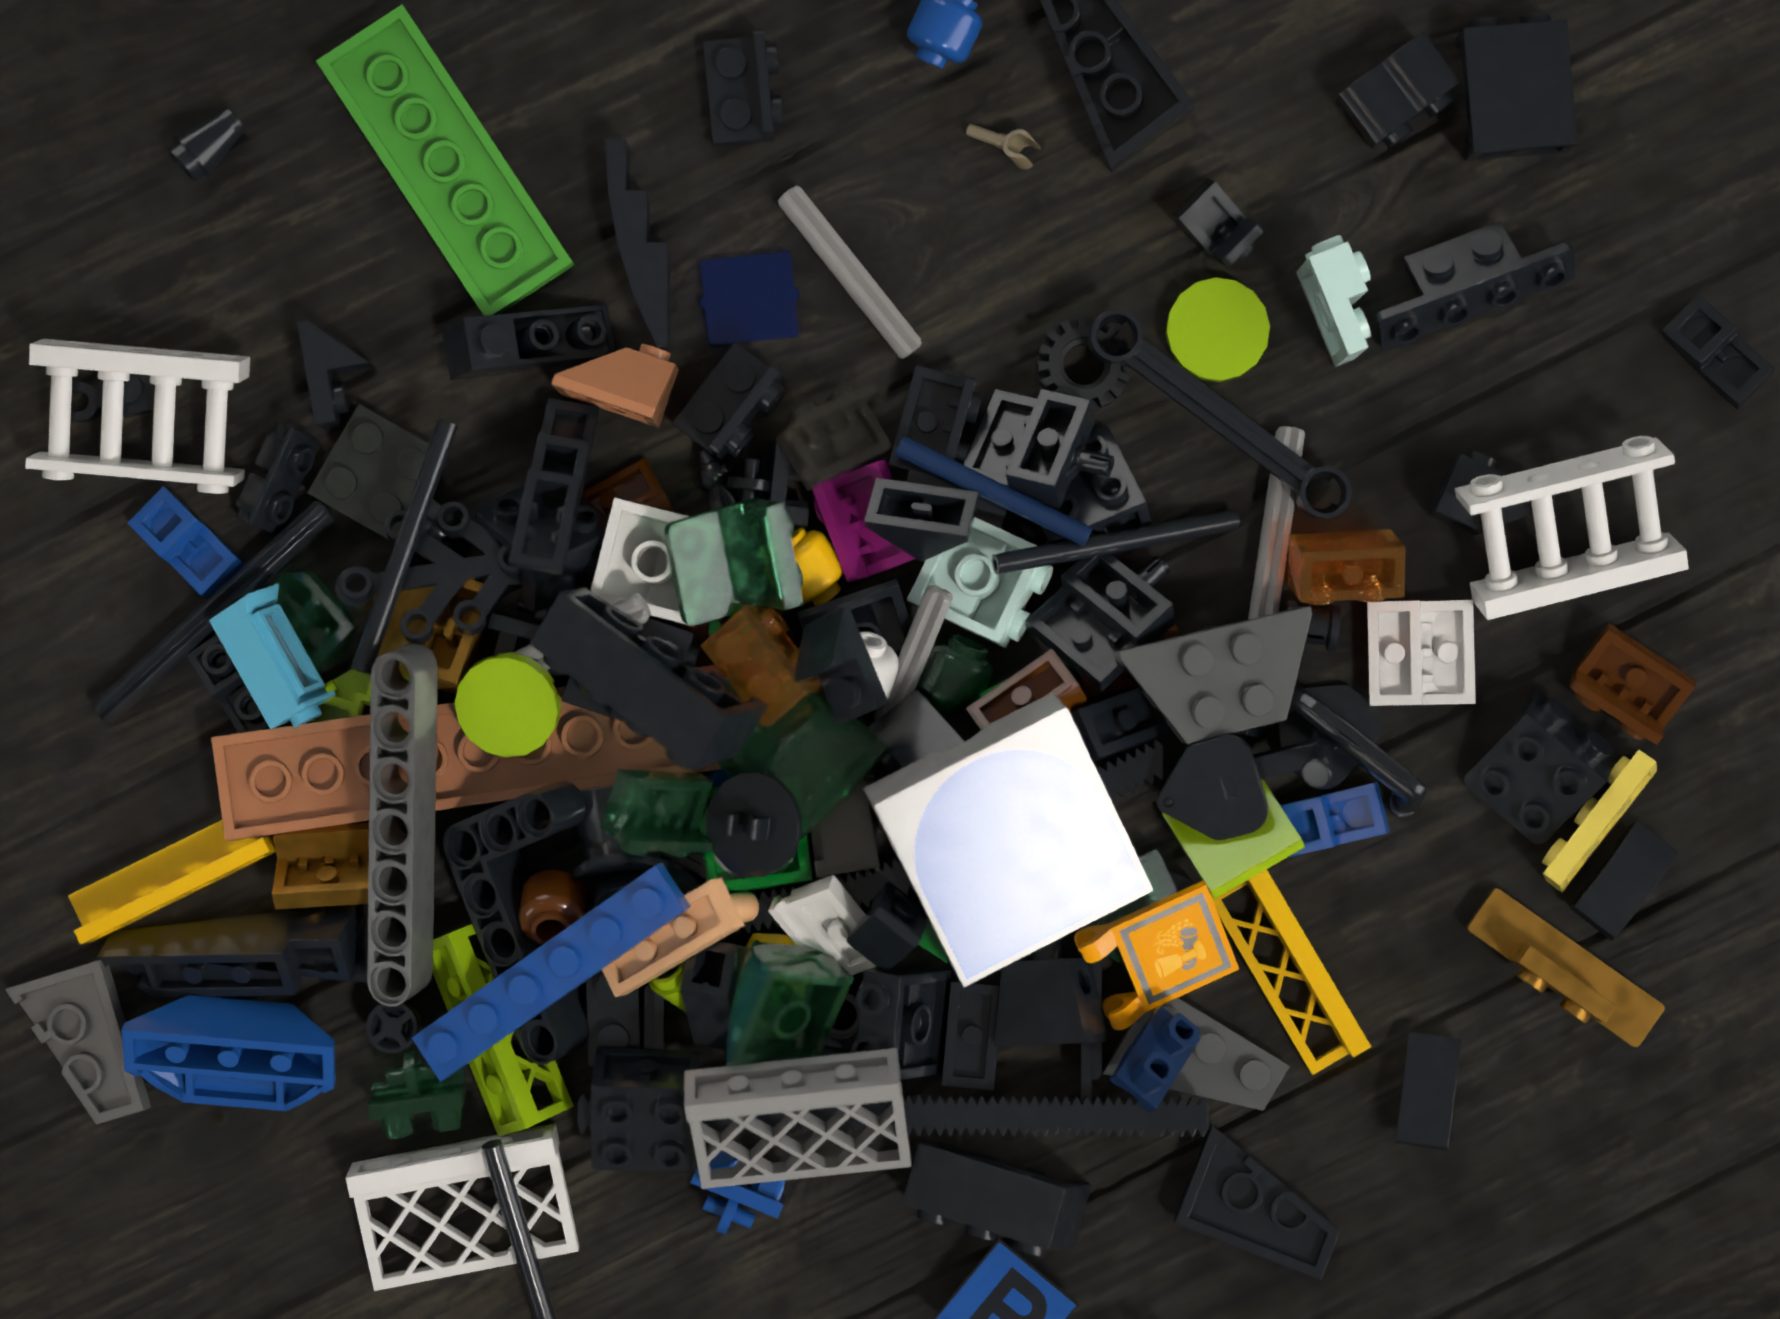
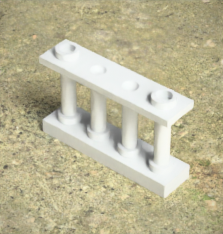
[25,339,250,494]
[1455,436,1689,620]

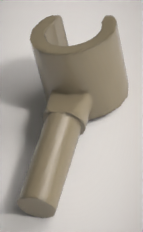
[966,124,1041,169]

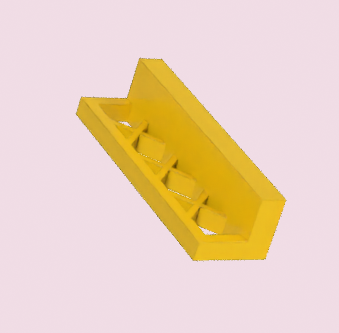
[68,820,276,945]
[1210,869,1371,1075]

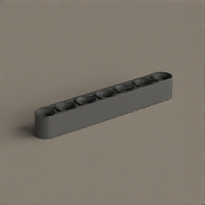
[367,643,438,1007]

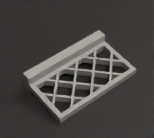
[684,1048,912,1189]

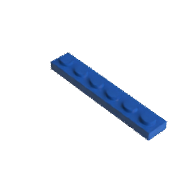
[412,863,691,1082]

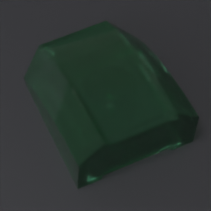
[726,939,854,1066]

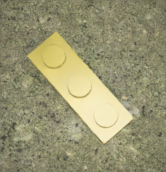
[1542,750,1657,893]

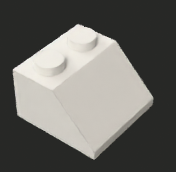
[591,498,719,627]

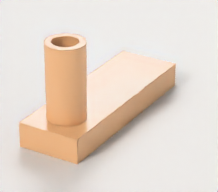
[602,878,759,997]

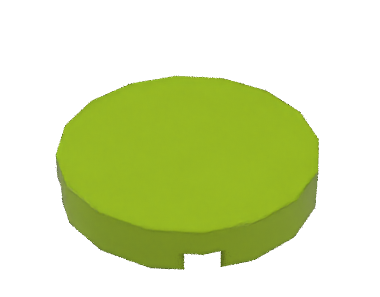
[1165,277,1270,382]
[454,652,562,758]

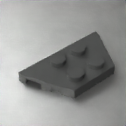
[1114,606,1312,744]

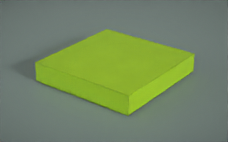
[1162,779,1305,899]

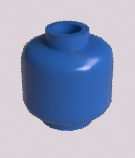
[907,0,983,69]

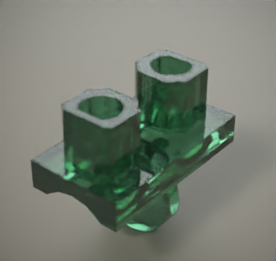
[367,1050,467,1140]

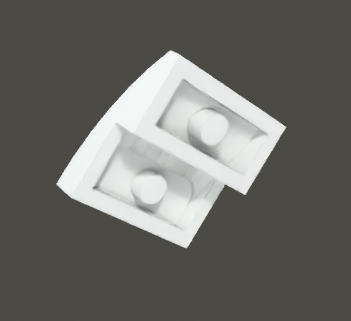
[1367,600,1476,706]

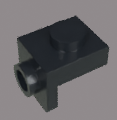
[1171,178,1264,266]

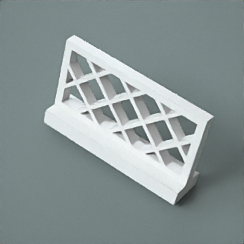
[346,1123,579,1291]

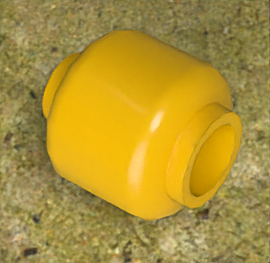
[768,527,844,606]

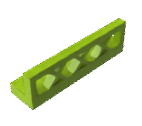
[433,924,574,1137]

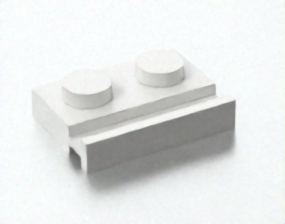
[768,874,876,984]

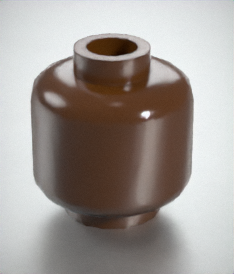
[519,869,589,945]

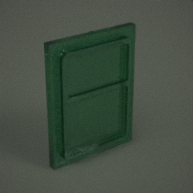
[716,643,889,840]

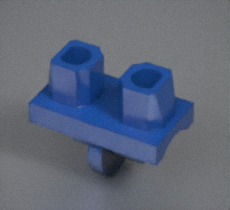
[691,1150,786,1235]

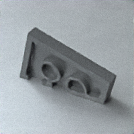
[5,960,151,1125]

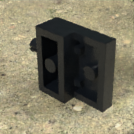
[963,389,1114,508]
[1026,554,1174,692]

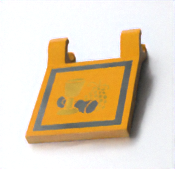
[1074,880,1239,1031]

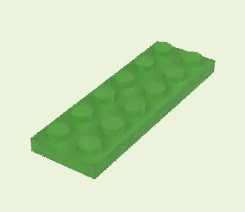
[316,4,574,316]

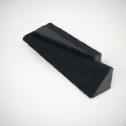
[97,905,357,997]

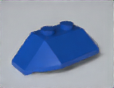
[122,995,336,1111]

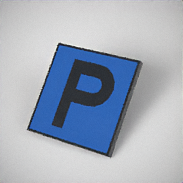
[932,1238,1080,1319]

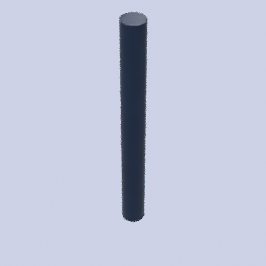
[895,436,1093,547]

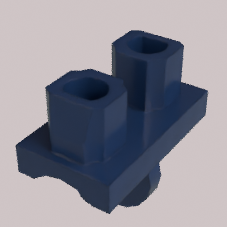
[1109,1006,1201,1113]

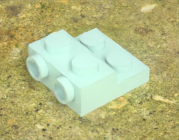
[1296,235,1371,367]
[907,517,1053,648]

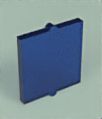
[700,252,800,346]

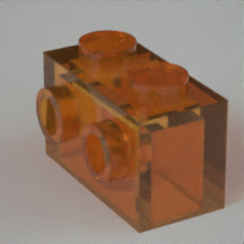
[1288,529,1406,605]

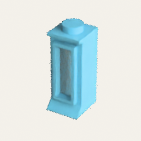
[209,583,336,730]

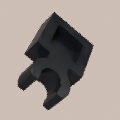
[71,371,155,423]

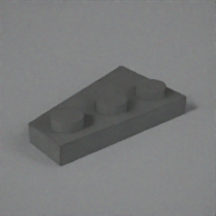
[1102,998,1290,1111]

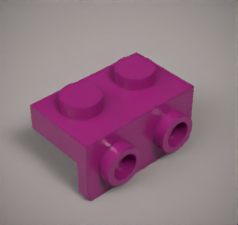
[812,460,916,583]

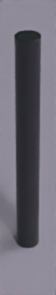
[481,1139,556,1319]

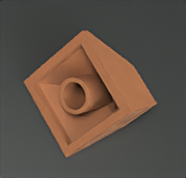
[552,344,679,428]

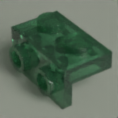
[600,769,714,857]

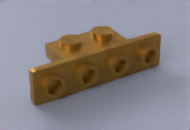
[1467,888,1665,1047]

